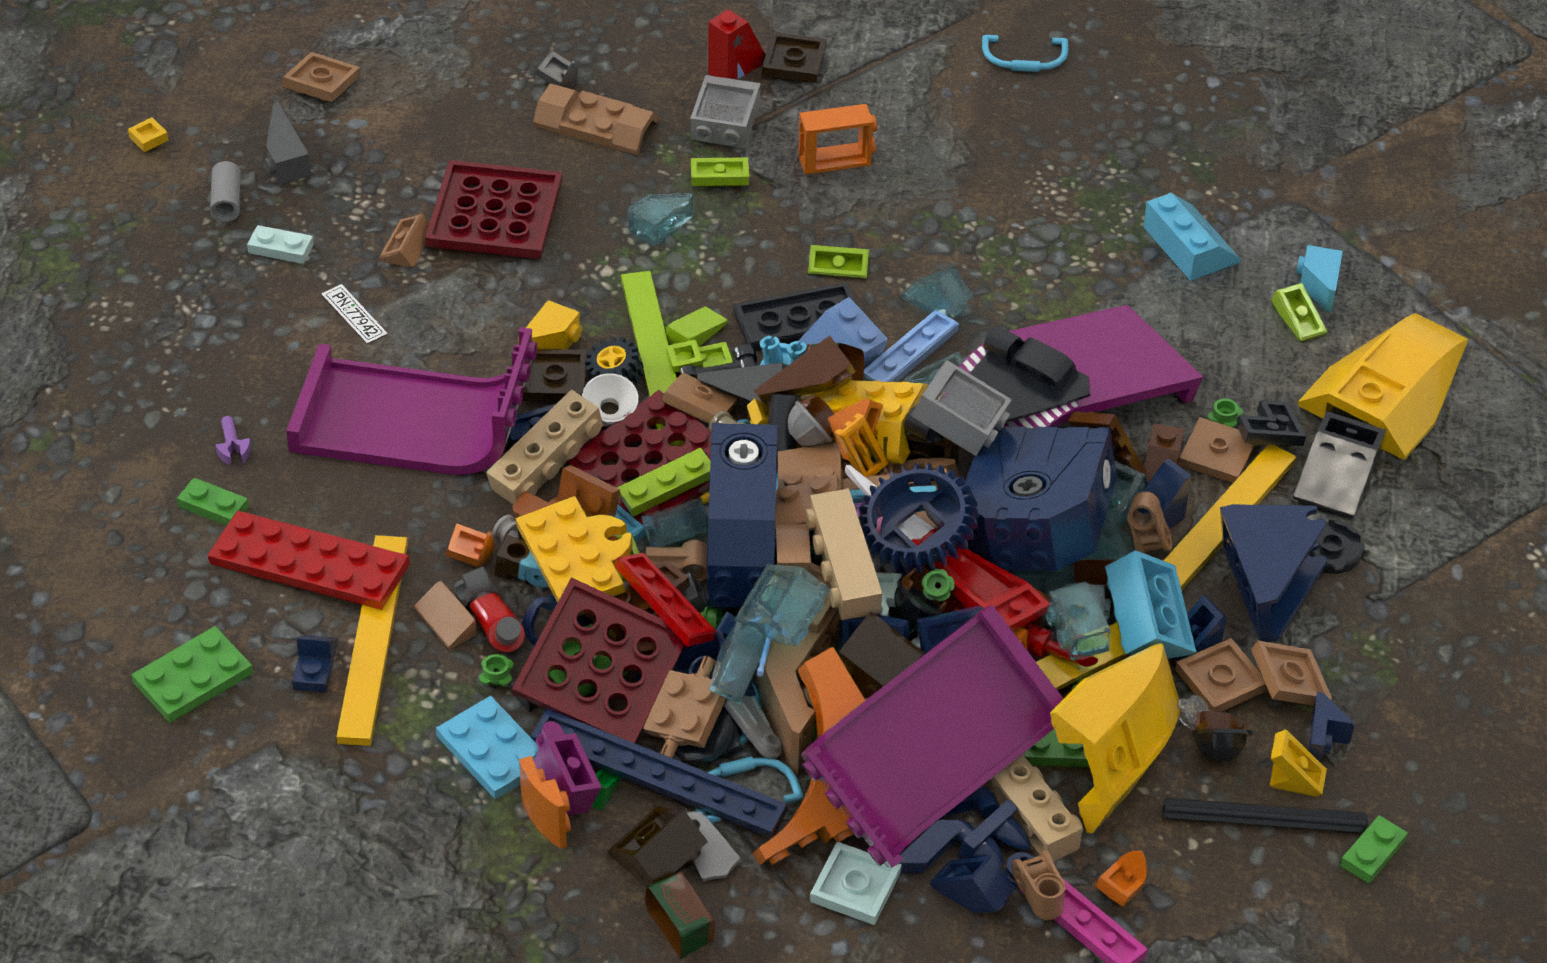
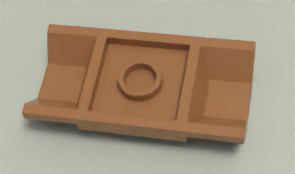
[533,83,659,155]

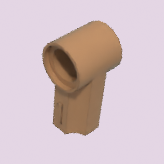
[646,540,708,583]

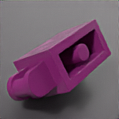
[534,721,602,815]

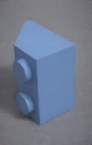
[799,297,888,369]

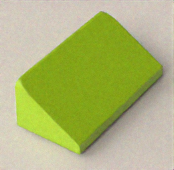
[808,245,869,279]

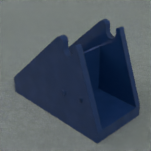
[1220,504,1327,642]

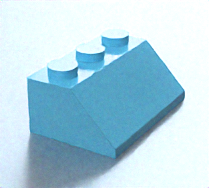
[1143,193,1241,281]
[1105,550,1196,658]

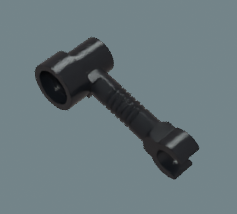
[680,344,757,381]

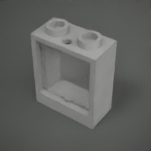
[690,75,760,148]
[911,360,1012,456]

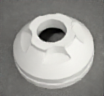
[582,374,638,427]

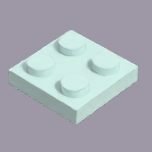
[810,842,902,925]

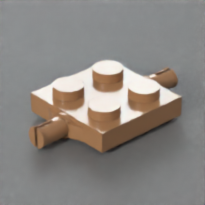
[643,656,730,758]

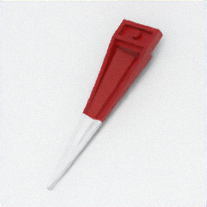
[844,465,1051,631]

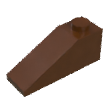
[754,335,856,402]

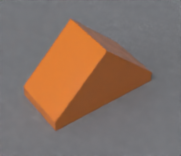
[828,398,884,462]

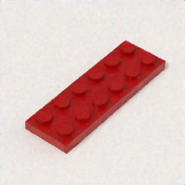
[207,511,410,610]

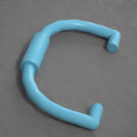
[982,35,1069,72]
[695,756,804,823]

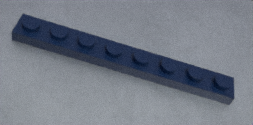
[531,709,788,838]

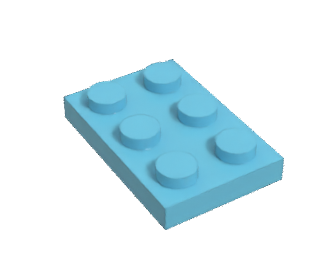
[436,696,539,800]

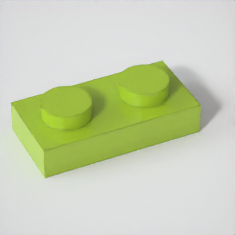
[691,157,749,186]

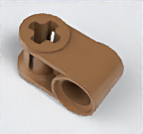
[1127,491,1172,554]
[1012,850,1065,920]

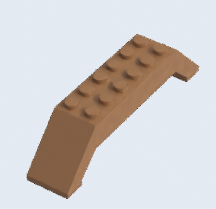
[756,511,939,776]

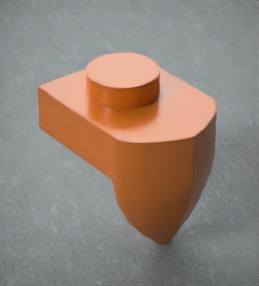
[445,523,495,567]
[1095,851,1147,907]

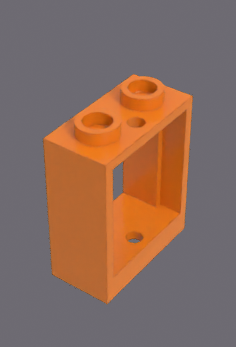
[798,104,877,175]

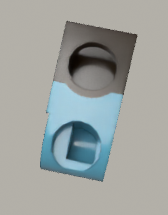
[494,535,548,588]

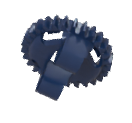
[858,463,979,578]

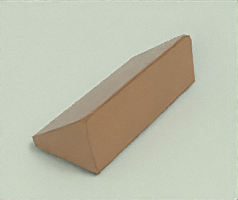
[379,214,429,267]
[414,581,477,650]

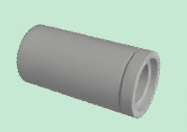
[210,161,241,222]

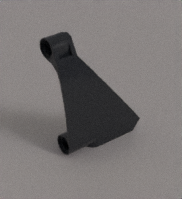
[904,326,1091,445]

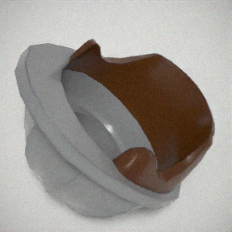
[788,395,834,447]

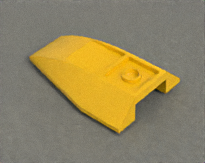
[1297,313,1468,460]
[1050,643,1180,834]

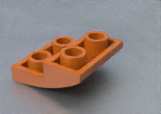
[519,756,571,849]

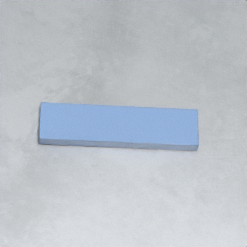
[863,309,959,382]

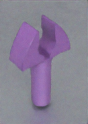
[216,416,251,466]

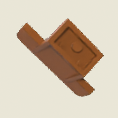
[512,465,620,541]

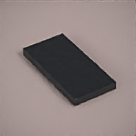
[733,282,857,351]

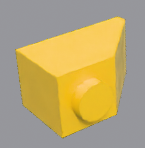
[518,300,582,350]

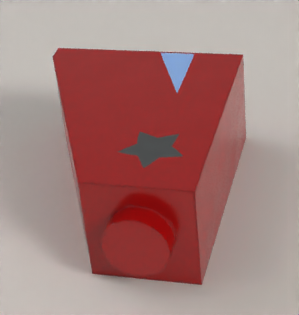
[708,9,766,80]

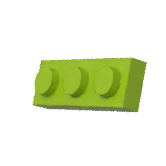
[617,448,711,516]

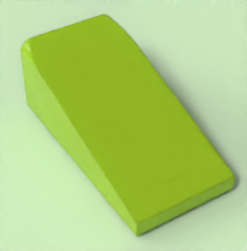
[1271,283,1327,342]
[666,306,728,347]

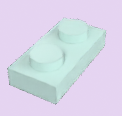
[247,225,314,264]

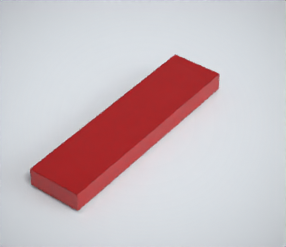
[615,552,717,647]

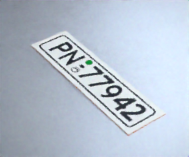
[322,284,388,343]

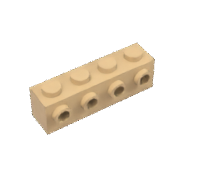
[486,389,603,504]
[805,488,882,620]
[982,753,1083,861]

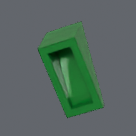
[591,769,622,811]

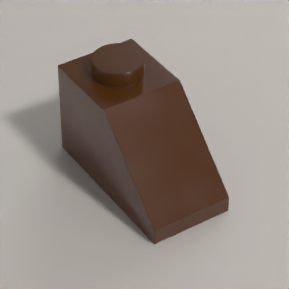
[1140,423,1184,492]

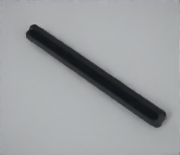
[1162,798,1368,833]

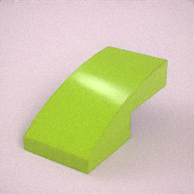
[666,339,733,373]

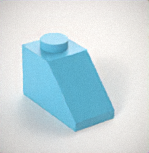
[1296,245,1343,312]

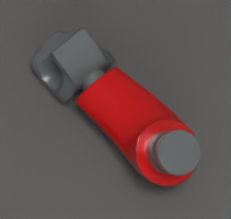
[454,567,525,654]

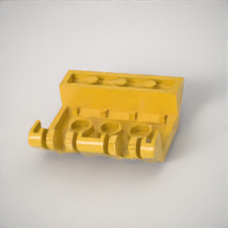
[797,380,943,464]

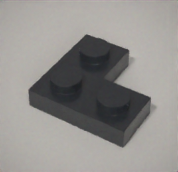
[1236,400,1306,447]

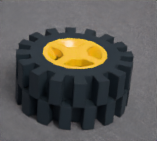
[585,336,644,383]

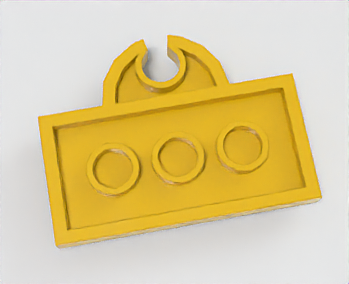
[515,496,633,602]

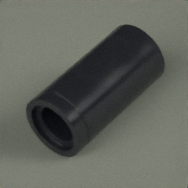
[768,395,802,461]

